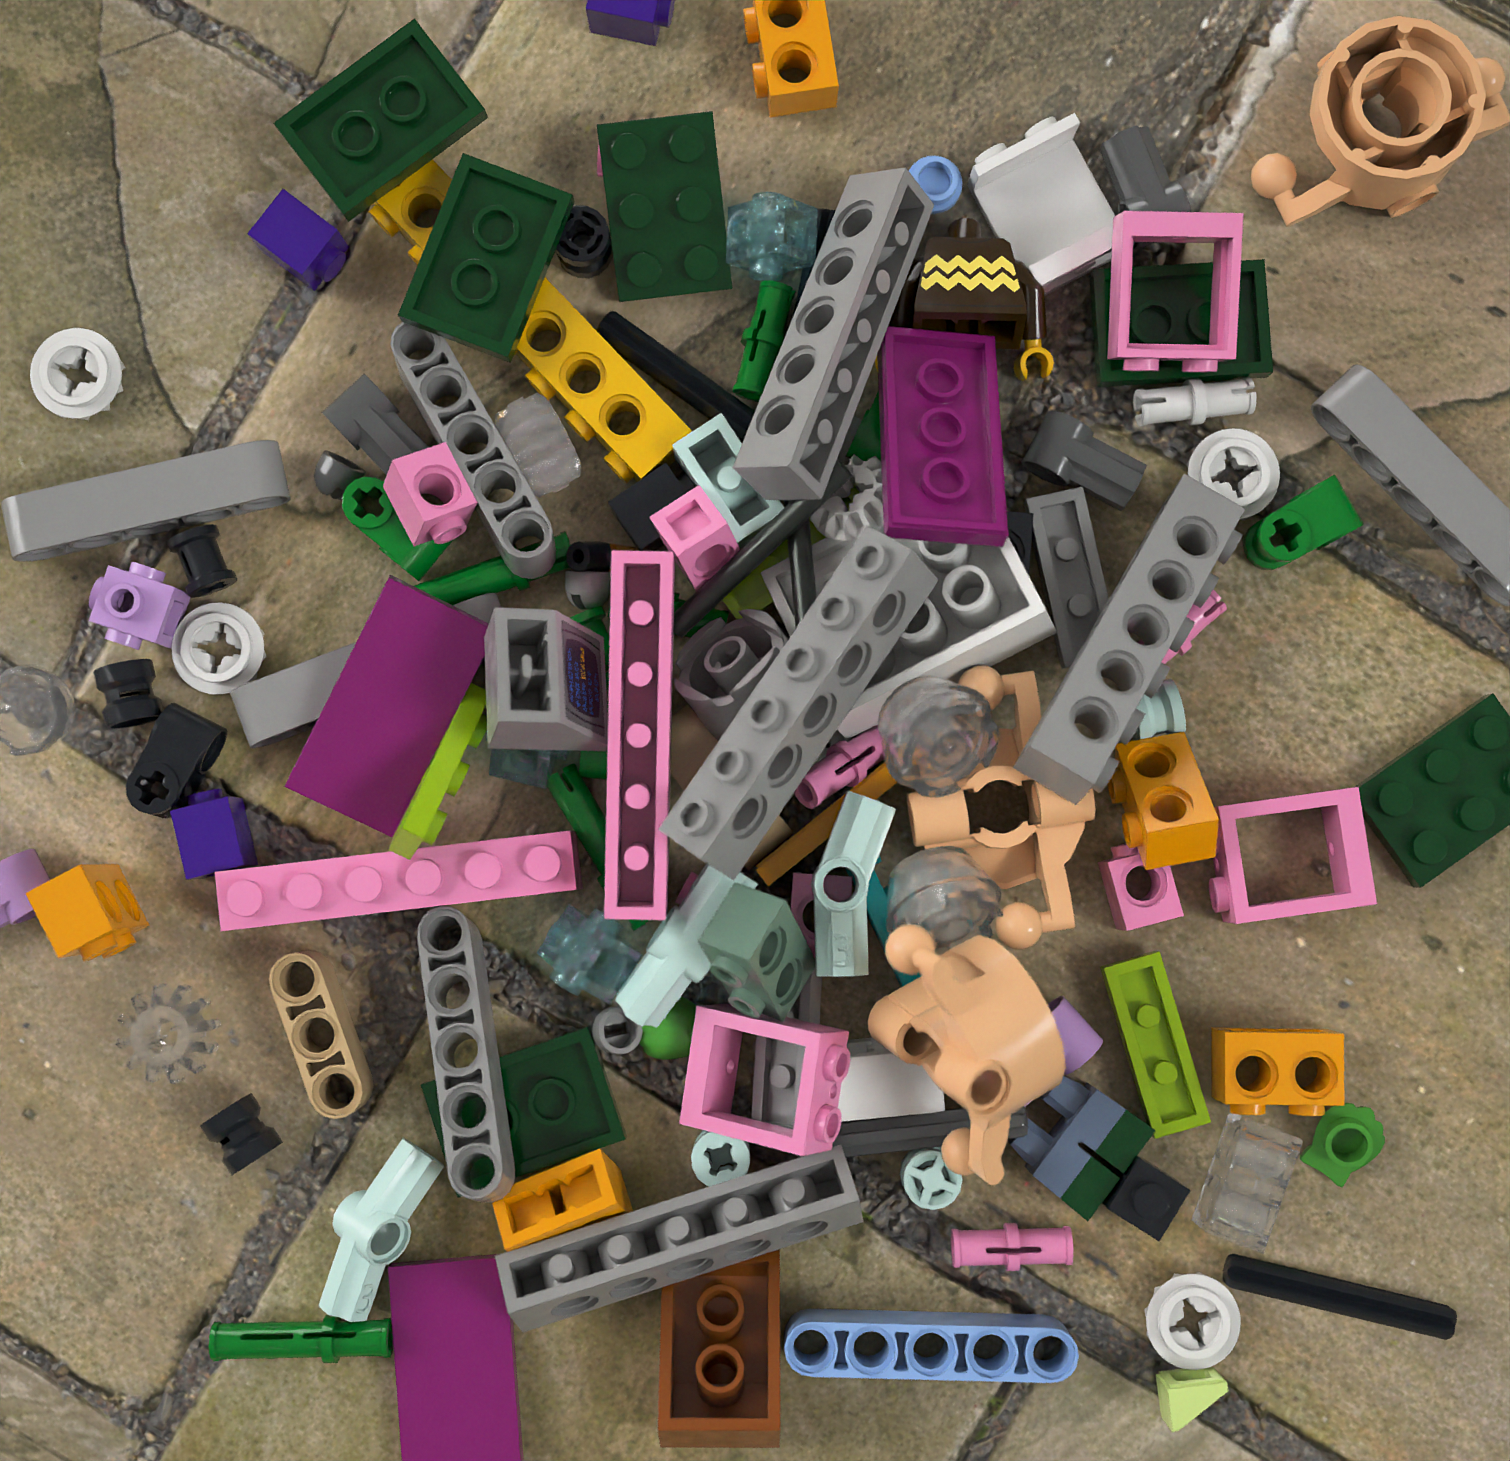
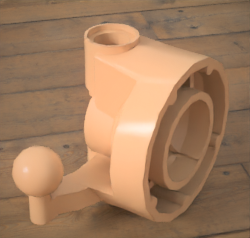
[1251,16,1510,227]
[907,665,1095,950]
[868,924,1066,1185]

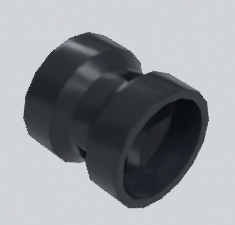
[556,205,613,278]
[93,659,163,729]
[200,1093,283,1176]

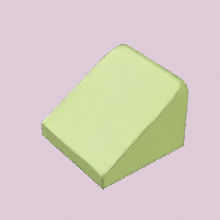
[1156,1366,1228,1432]

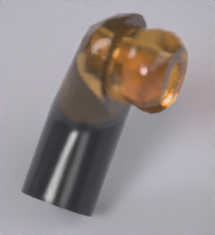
[566,541,639,571]

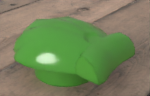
[639,996,697,1060]
[1300,1103,1385,1188]

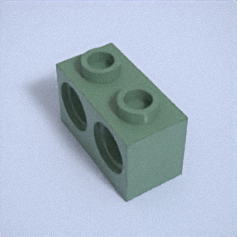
[698,882,815,1022]

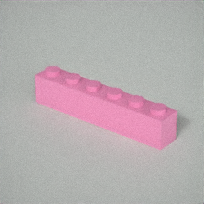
[604,550,675,920]
[215,831,583,931]

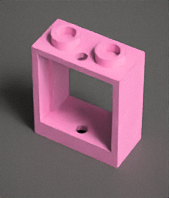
[1107,211,1244,372]
[1209,787,1377,924]
[679,1004,850,1156]

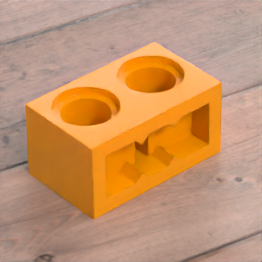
[743,0,839,117]
[1107,732,1219,870]
[25,864,150,962]
[1211,1027,1344,1116]
[492,1149,633,1252]

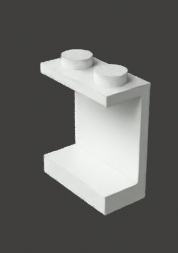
[967,113,1136,295]

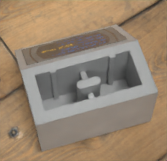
[484,607,608,751]

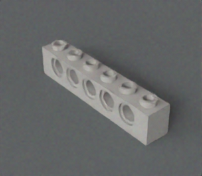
[733,167,934,500]
[1013,473,1245,805]
[658,525,939,880]
[495,1144,863,1333]

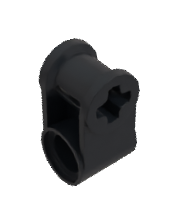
[126,703,228,819]

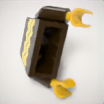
[875,218,1054,381]

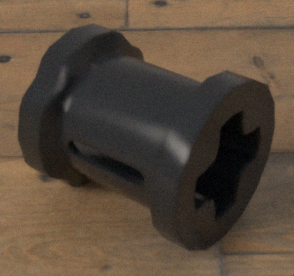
[167,524,238,598]

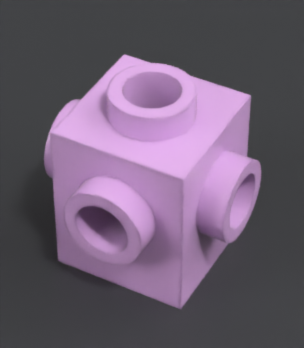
[89,562,191,650]

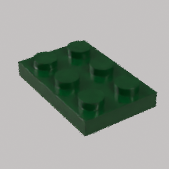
[274,18,488,222]
[597,111,733,302]
[398,153,575,363]
[1089,259,1273,387]
[1355,693,1510,888]
[421,1025,627,1197]

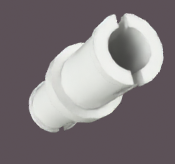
[1133,377,1256,427]

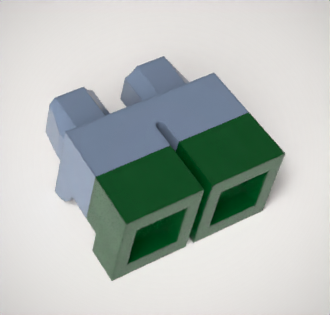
[1007,1075,1156,1221]

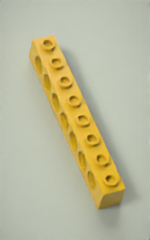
[368,159,692,484]

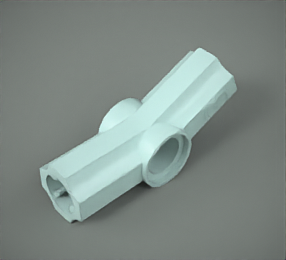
[811,791,896,977]
[615,864,758,1028]
[318,1138,444,1322]

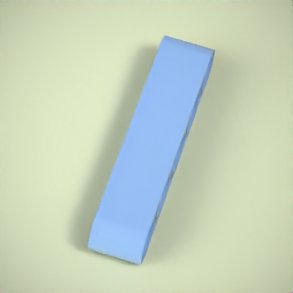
[783,1309,1079,1383]

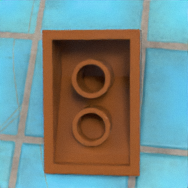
[658,1250,780,1448]

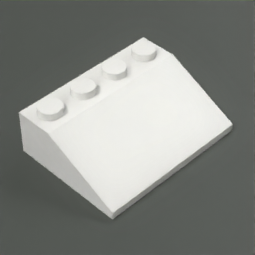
[761,525,1058,740]

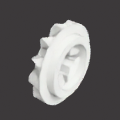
[30,328,125,421]
[1186,428,1280,520]
[810,454,884,541]
[172,602,267,695]
[1144,1272,1241,1370]

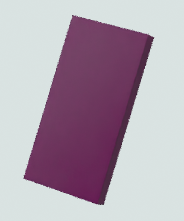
[877,326,1008,547]
[284,575,489,837]
[388,1253,524,1461]

